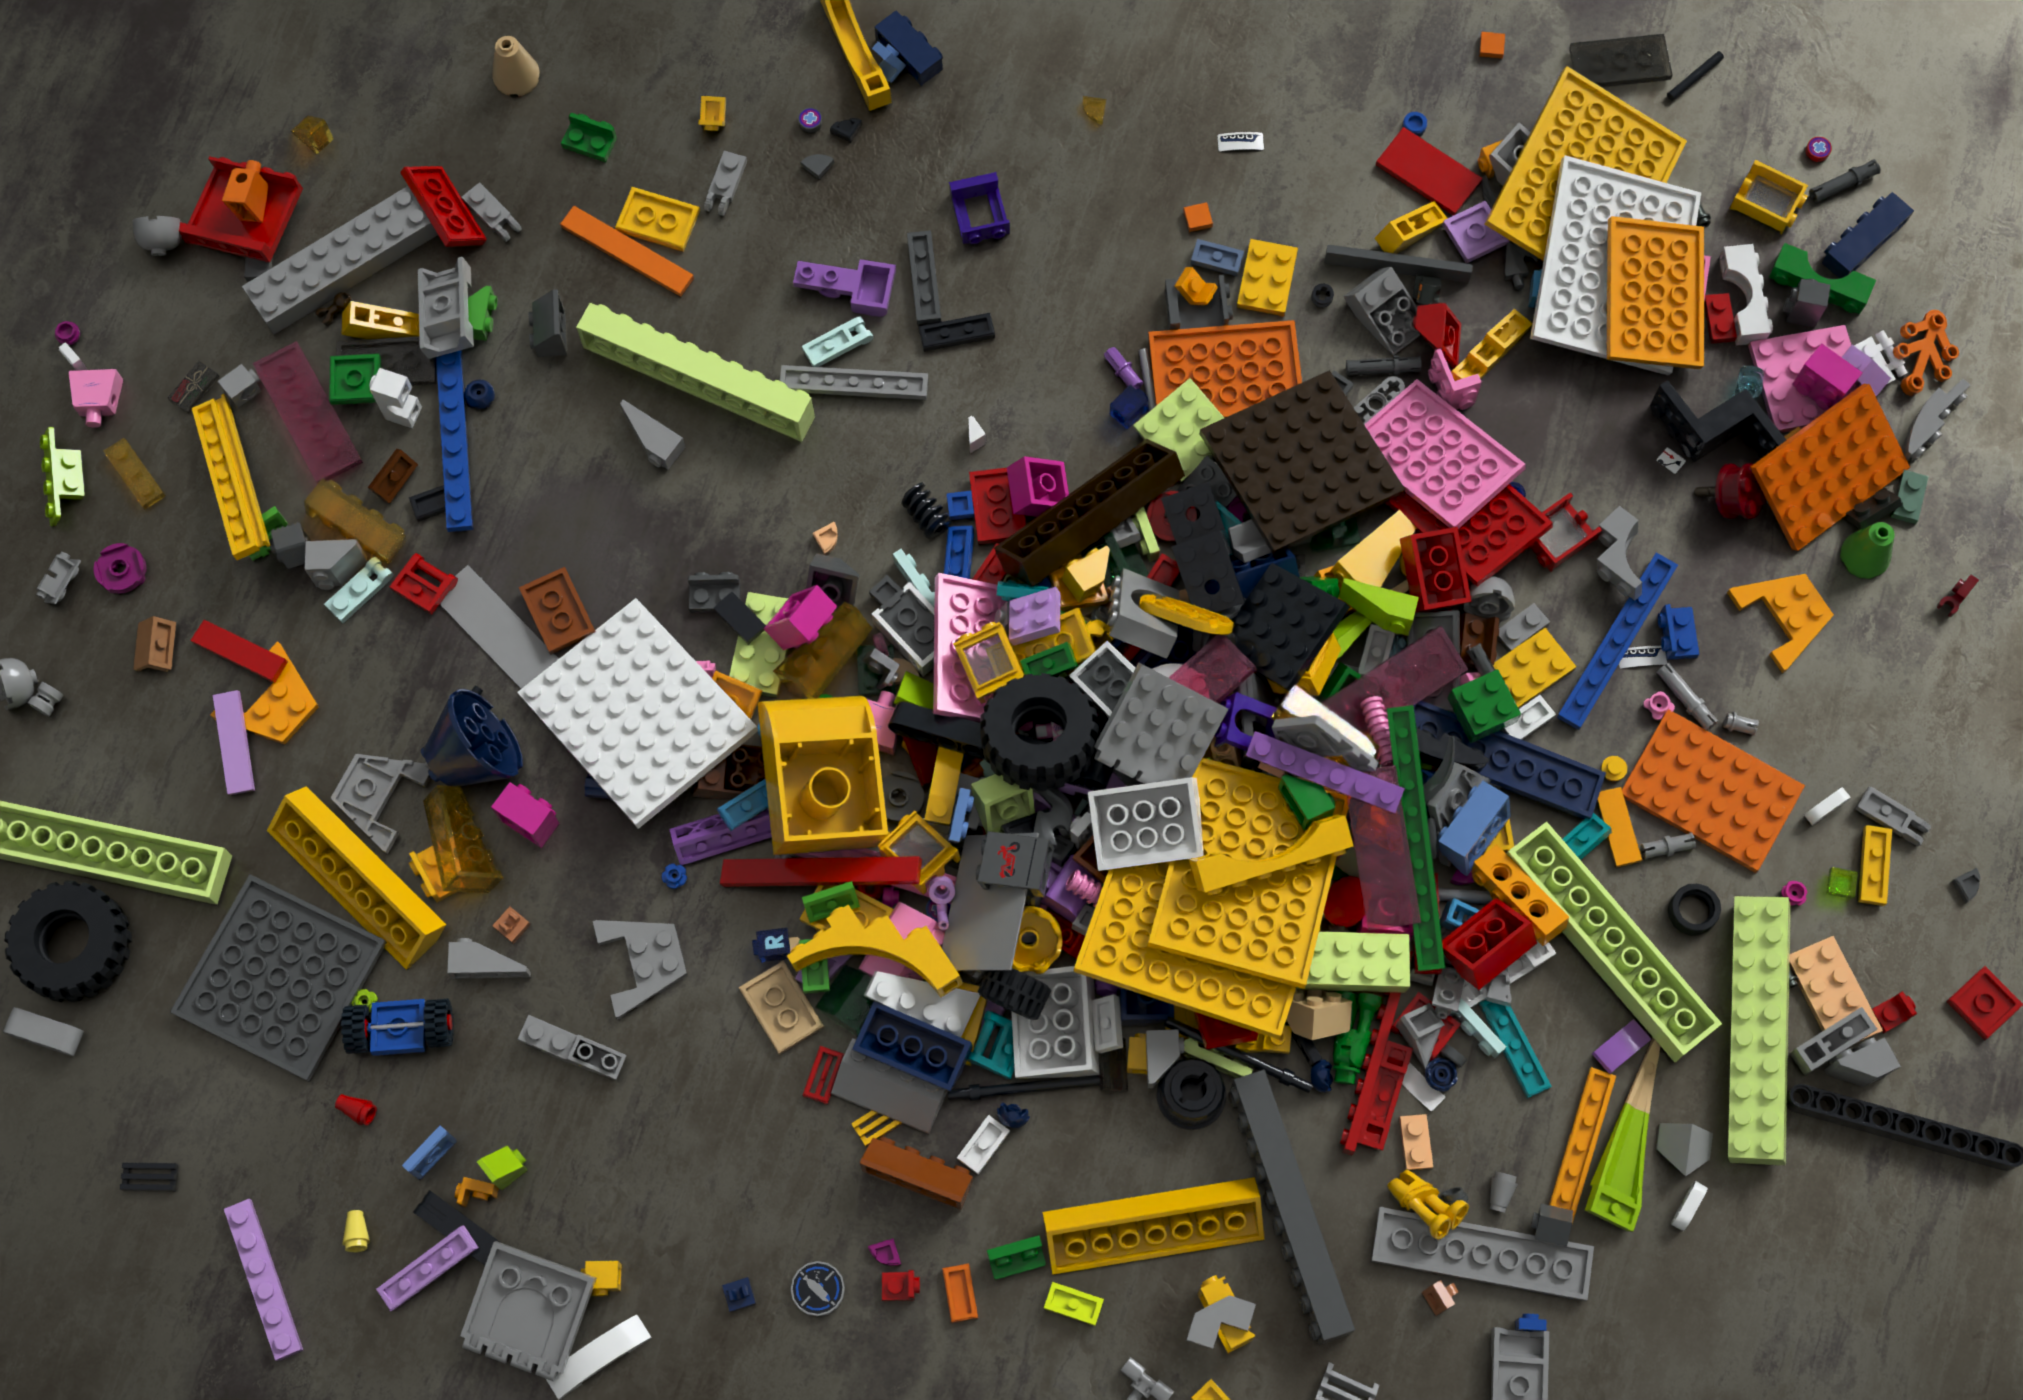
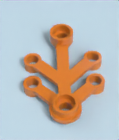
[1893,310,1959,396]

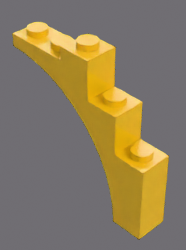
[787,905,963,998]

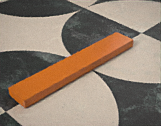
[560,206,694,297]

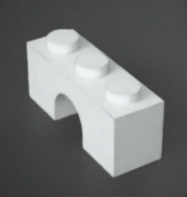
[369,368,422,429]

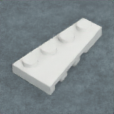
[864,971,980,1037]

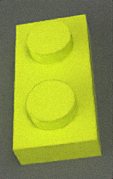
[1044,1282,1104,1326]

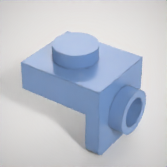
[872,41,906,83]

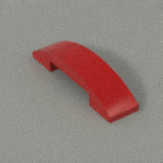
[1357,1040,1413,1151]

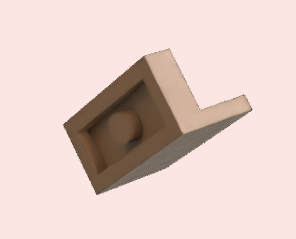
[133,616,176,672]

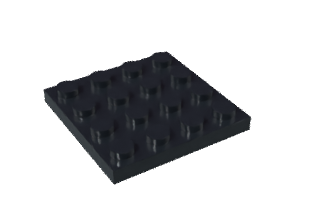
[1214,563,1350,692]

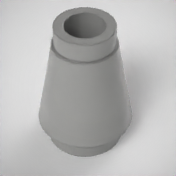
[1489,1171,1518,1213]

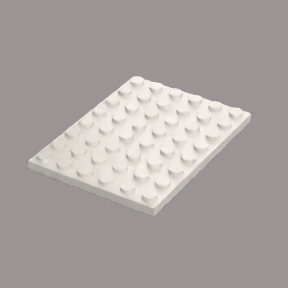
[1530,155,1701,375]
[517,598,759,829]

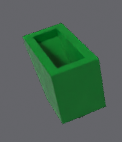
[1278,775,1335,831]

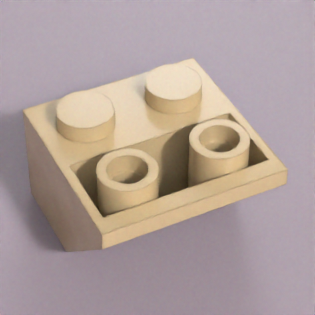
[1286,989,1352,1040]

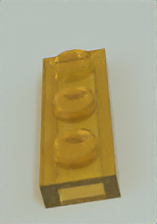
[103,438,166,510]

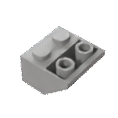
[1824,1037,1901,1087]

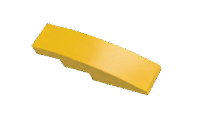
[1451,309,1533,381]

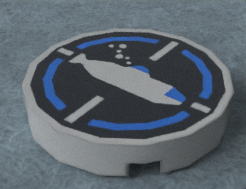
[791,1261,845,1316]

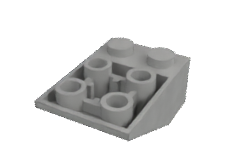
[1343,267,1420,356]

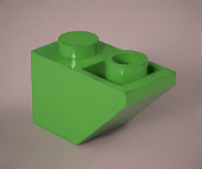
[468,286,498,341]

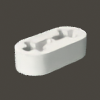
[1804,787,1851,826]
[1671,1181,1708,1231]

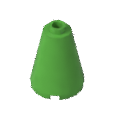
[1840,522,1894,579]

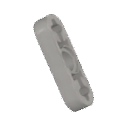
[1354,376,1405,424]

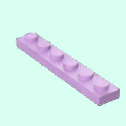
[224,1199,303,1361]

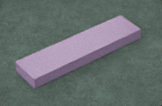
[213,690,255,795]
[376,1225,479,1311]

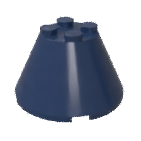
[421,689,523,788]

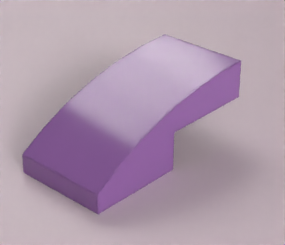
[1592,1019,1651,1074]

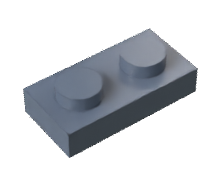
[1191,239,1244,276]

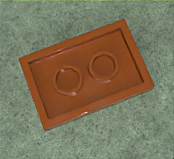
[519,567,596,655]

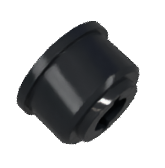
[1157,1057,1226,1130]

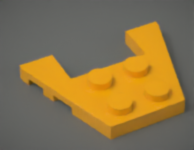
[1727,574,1834,673]
[210,641,319,745]

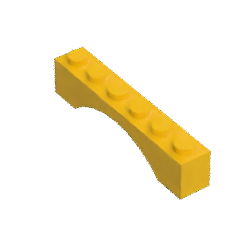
[820,0,892,111]
[1189,814,1353,895]

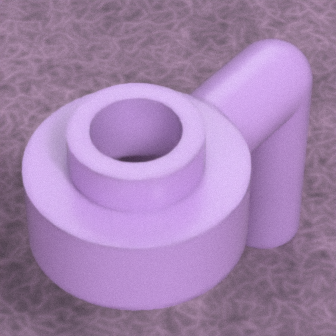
[928,876,955,930]

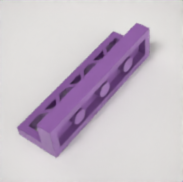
[669,808,772,865]

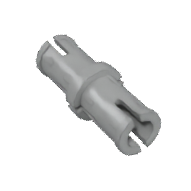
[1640,833,1696,860]

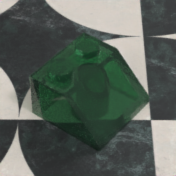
[815,965,874,1037]

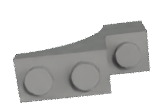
[1597,506,1642,601]

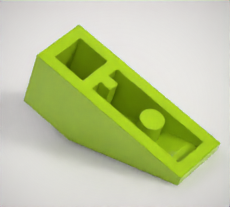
[1339,578,1419,636]

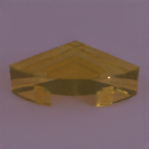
[1083,96,1107,124]

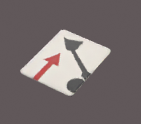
[1657,447,1686,474]

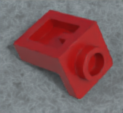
[1872,991,1917,1034]
[882,1270,920,1301]

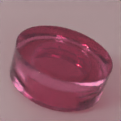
[872,632,889,656]

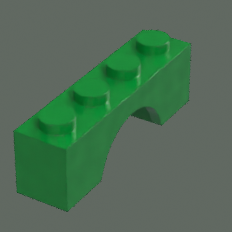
[1769,243,1876,314]

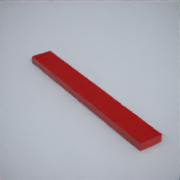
[720,856,922,887]

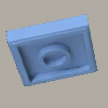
[402,1125,457,1180]

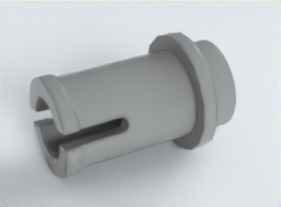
[1723,712,1759,736]

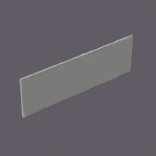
[440,565,559,689]

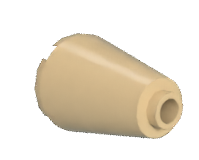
[492,36,540,96]

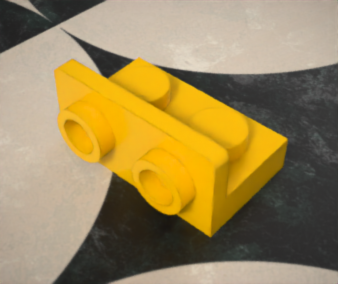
[409,842,465,903]

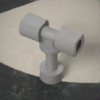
[1120,1357,1174,1400]

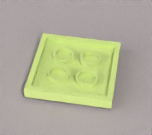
[1133,378,1224,482]

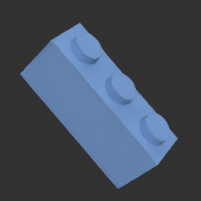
[1437,781,1511,876]

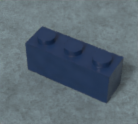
[874,10,943,86]

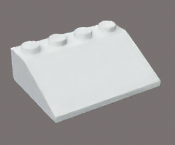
[1088,777,1203,871]
[1011,966,1100,1078]

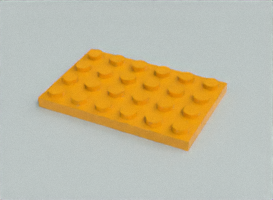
[1607,216,1704,369]

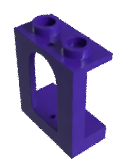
[949,172,1010,244]
[1214,692,1290,764]

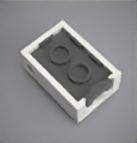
[872,582,934,677]
[1069,641,1135,719]

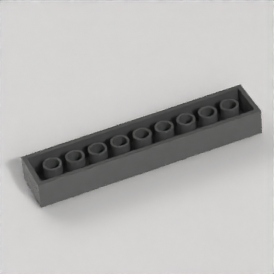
[1228,1070,1355,1346]

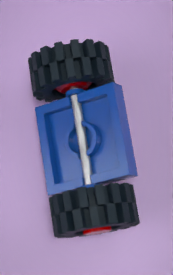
[341,998,454,1056]

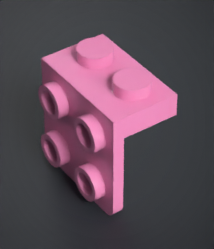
[1428,349,1482,410]

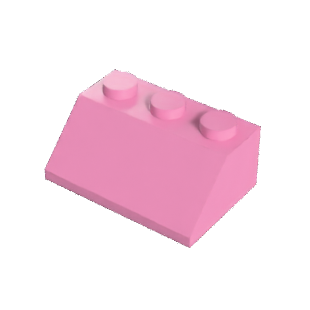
[858,902,946,981]

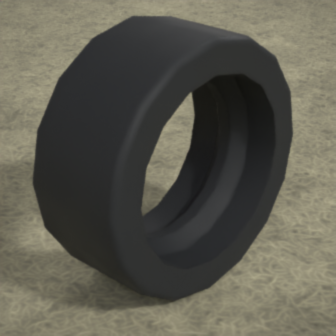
[1668,883,1721,936]

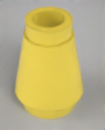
[342,1210,370,1252]

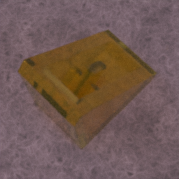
[291,115,334,155]

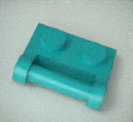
[967,1011,1015,1079]

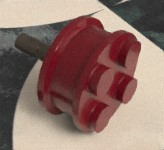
[1695,463,1767,519]

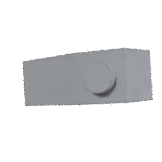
[620,400,686,470]
[447,938,531,979]
[1790,1007,1877,1076]

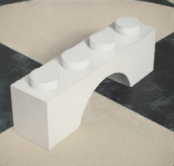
[1719,244,1773,346]

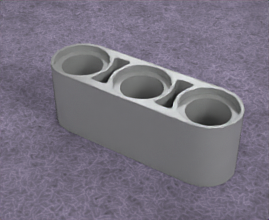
[3,1007,84,1056]

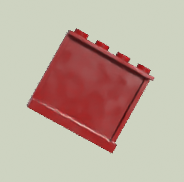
[179,156,303,263]

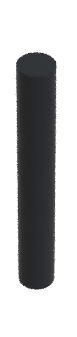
[1667,51,1724,101]

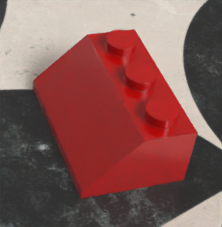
[1400,527,1472,613]
[1442,898,1537,990]

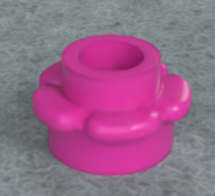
[1781,881,1807,906]
[882,885,899,908]

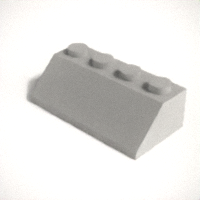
[831,1038,948,1134]

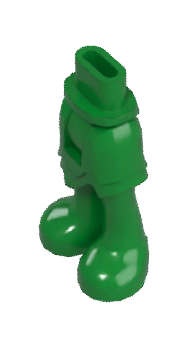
[1333,991,1383,1085]

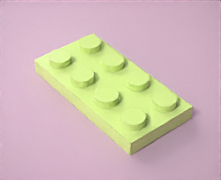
[729,592,788,698]

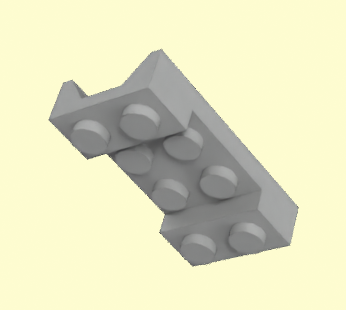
[418,257,474,359]
[1490,1327,1549,1400]

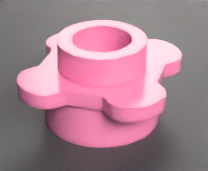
[1643,691,1675,720]

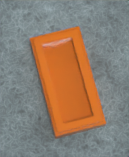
[942,1263,978,1323]

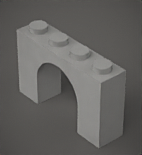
[1107,568,1179,659]

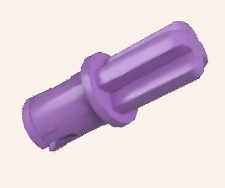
[1104,347,1143,392]

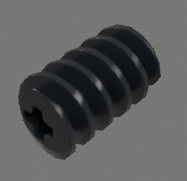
[901,482,952,539]

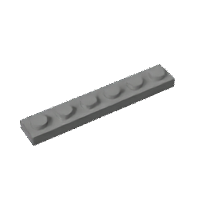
[780,365,929,400]

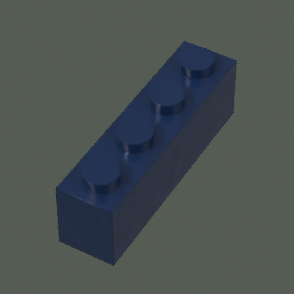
[1822,192,1914,279]

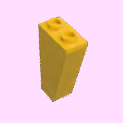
[1330,510,1416,587]

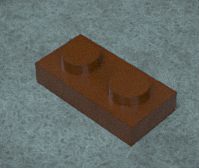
[368,449,418,504]

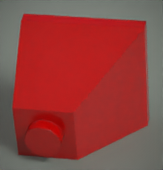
[1413,303,1461,369]

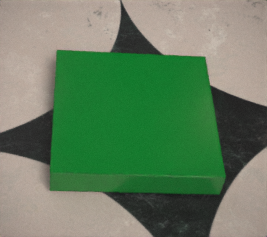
[329,354,381,405]

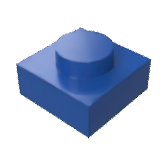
[946,491,974,520]
[1515,1314,1547,1332]

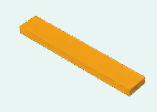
[1549,1067,1616,1224]

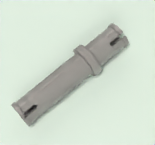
[1656,663,1718,731]

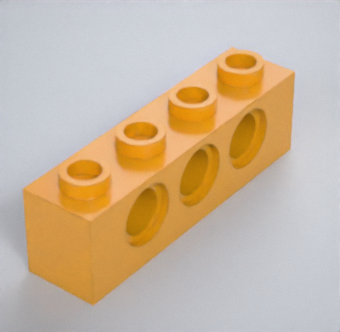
[1471,844,1569,946]

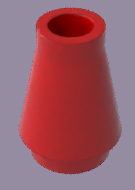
[335,1094,377,1125]

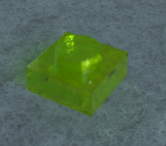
[1826,867,1858,899]

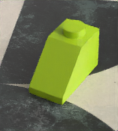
[477,1146,527,1190]

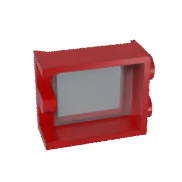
[1528,493,1602,572]

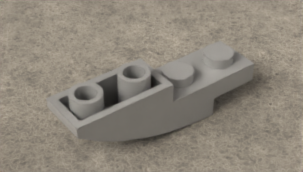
[1903,379,1970,462]
[517,1015,627,1080]

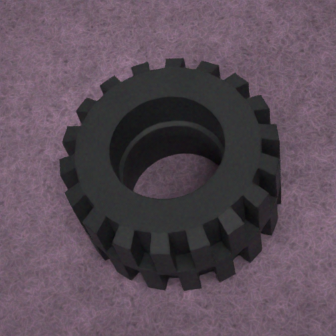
[978,968,1051,1020]

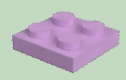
[1442,201,1509,264]
[1009,587,1060,646]

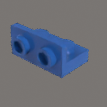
[1658,604,1699,660]

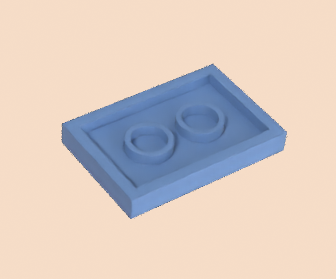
[947,788,974,844]

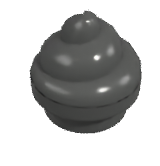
[1442,1187,1468,1206]

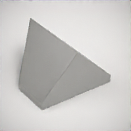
[1396,1003,1445,1069]
[1656,1123,1713,1177]

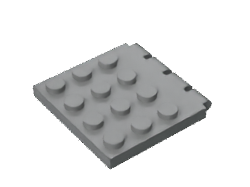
[1094,663,1228,784]
[460,1241,597,1382]

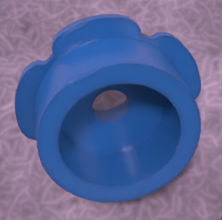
[661,864,687,889]

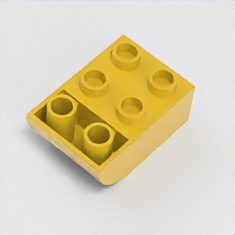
[758,696,888,855]

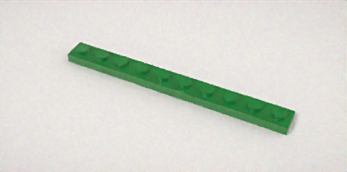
[1387,705,1446,971]

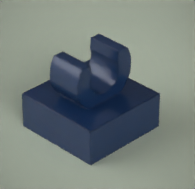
[722,1277,756,1313]

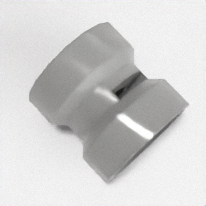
[27,682,64,717]

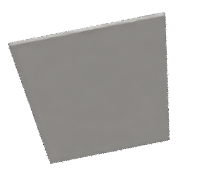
[942,833,1039,971]

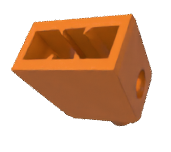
[222,160,268,223]

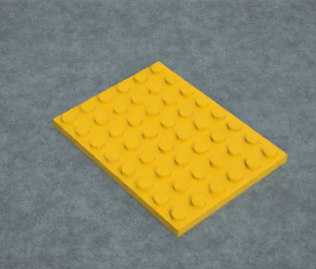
[1484,66,1687,261]
[1147,758,1351,989]
[1074,861,1296,1040]

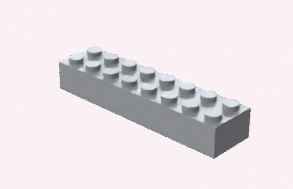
[242,186,438,335]

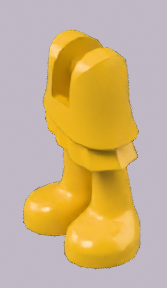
[1387,1169,1469,1240]

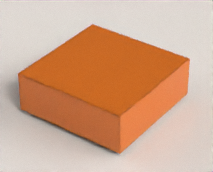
[1479,32,1505,59]
[1183,202,1213,232]

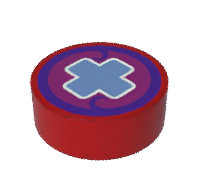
[1806,137,1832,162]

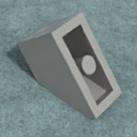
[1145,1030,1184,1088]

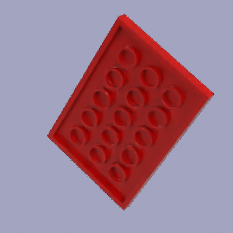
[1385,484,1553,587]

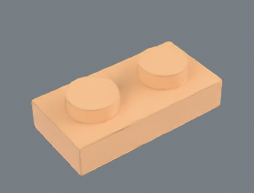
[1399,1114,1433,1171]

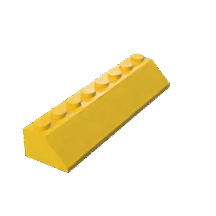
[267,786,446,970]
[1042,1177,1265,1275]

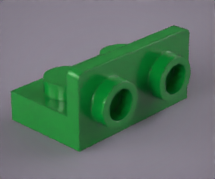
[561,113,617,163]
[987,1235,1046,1280]

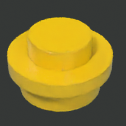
[1601,756,1627,781]

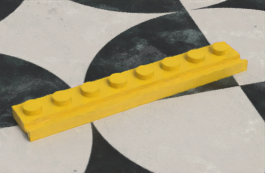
[192,394,271,560]

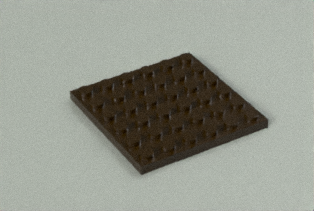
[1199,370,1405,555]

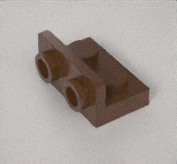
[1460,612,1499,669]

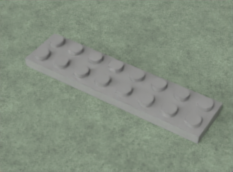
[1371,1207,1594,1302]

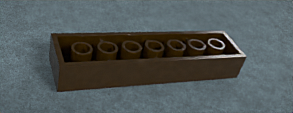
[994,439,1185,587]

